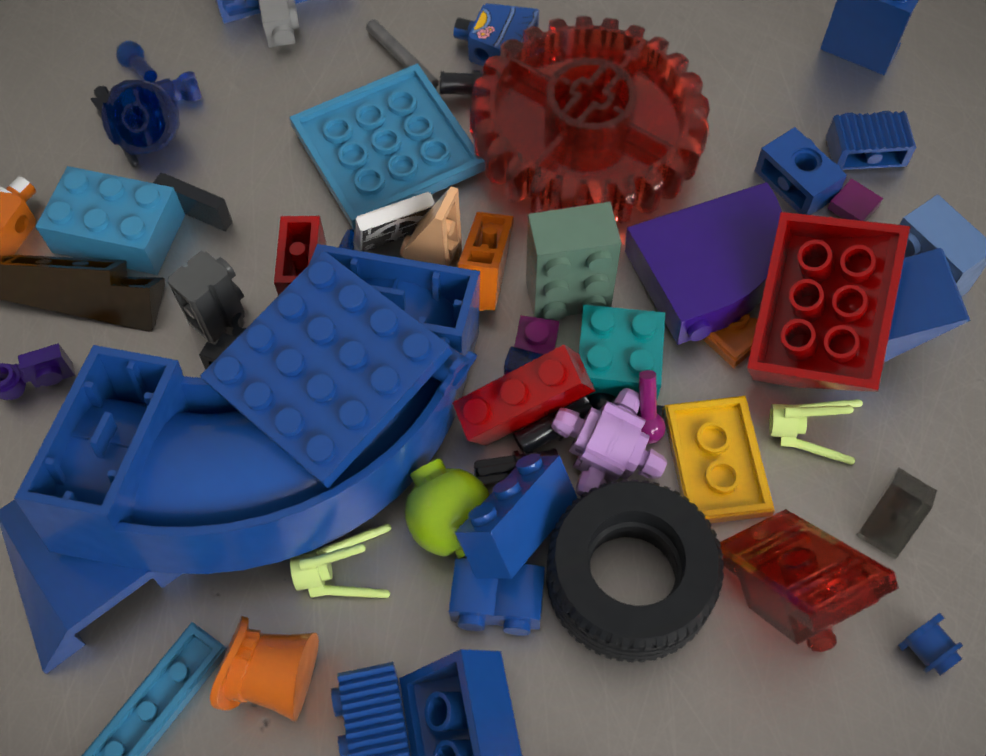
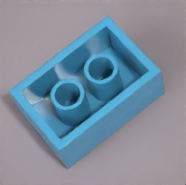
[35,166,185,275]

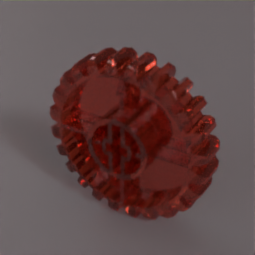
[469,16,710,224]

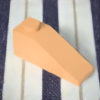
[400,186,462,267]

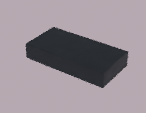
[153,173,232,232]

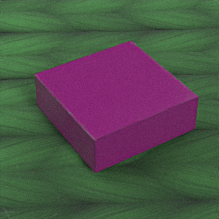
[827,178,883,221]

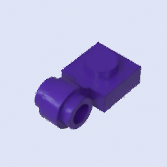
[0,343,75,400]

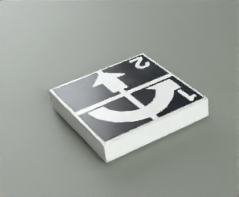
[355,192,435,252]

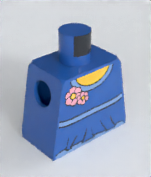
[453,3,539,80]

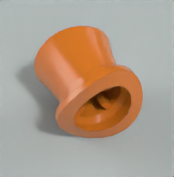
[210,616,319,722]

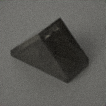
[857,467,937,559]

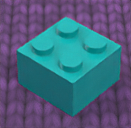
[578,305,665,399]

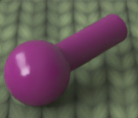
[637,370,666,444]

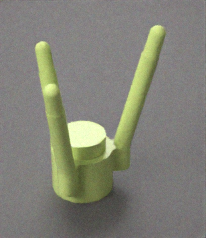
[769,399,863,465]
[290,523,391,598]

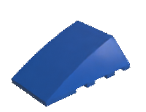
[0,499,182,674]

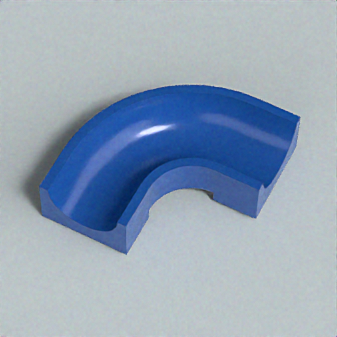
[14,244,480,574]

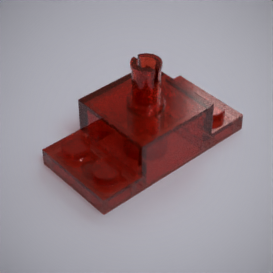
[720,509,899,652]

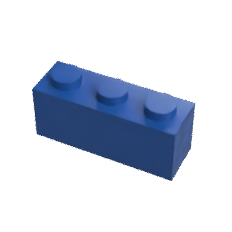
[455,453,578,579]

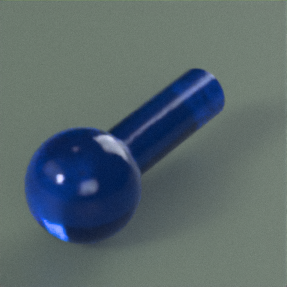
[116,41,157,83]

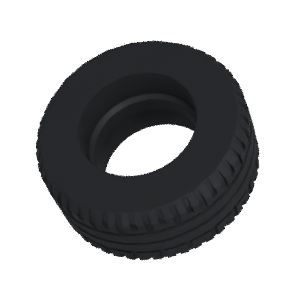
[546,479,724,663]

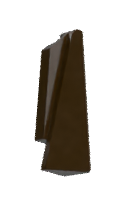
[0,255,165,331]

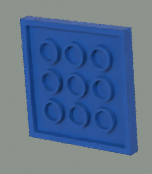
[200,250,453,488]

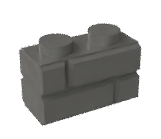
[168,251,245,343]

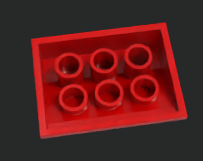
[747,212,910,392]

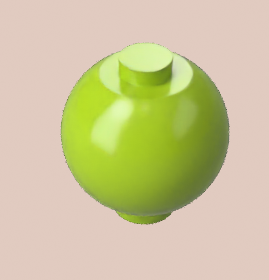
[405,459,490,559]

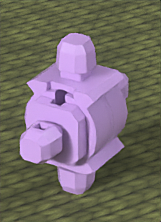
[551,388,667,496]

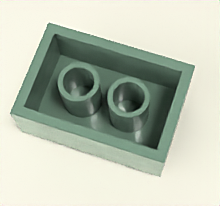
[526,202,622,321]

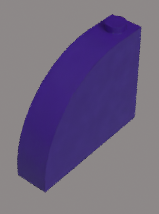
[625,182,782,345]

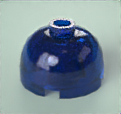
[101,80,180,155]

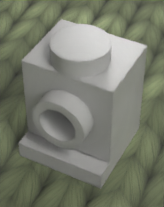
[259,0,300,48]

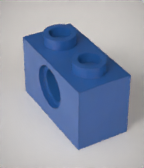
[754,127,847,215]

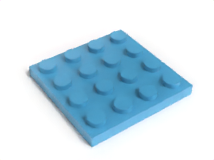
[289,63,485,230]

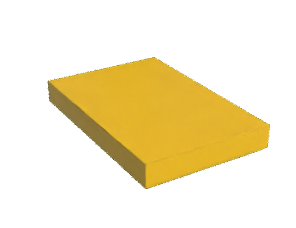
[664,395,775,524]

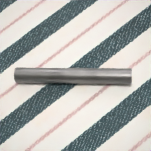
[366,19,439,89]

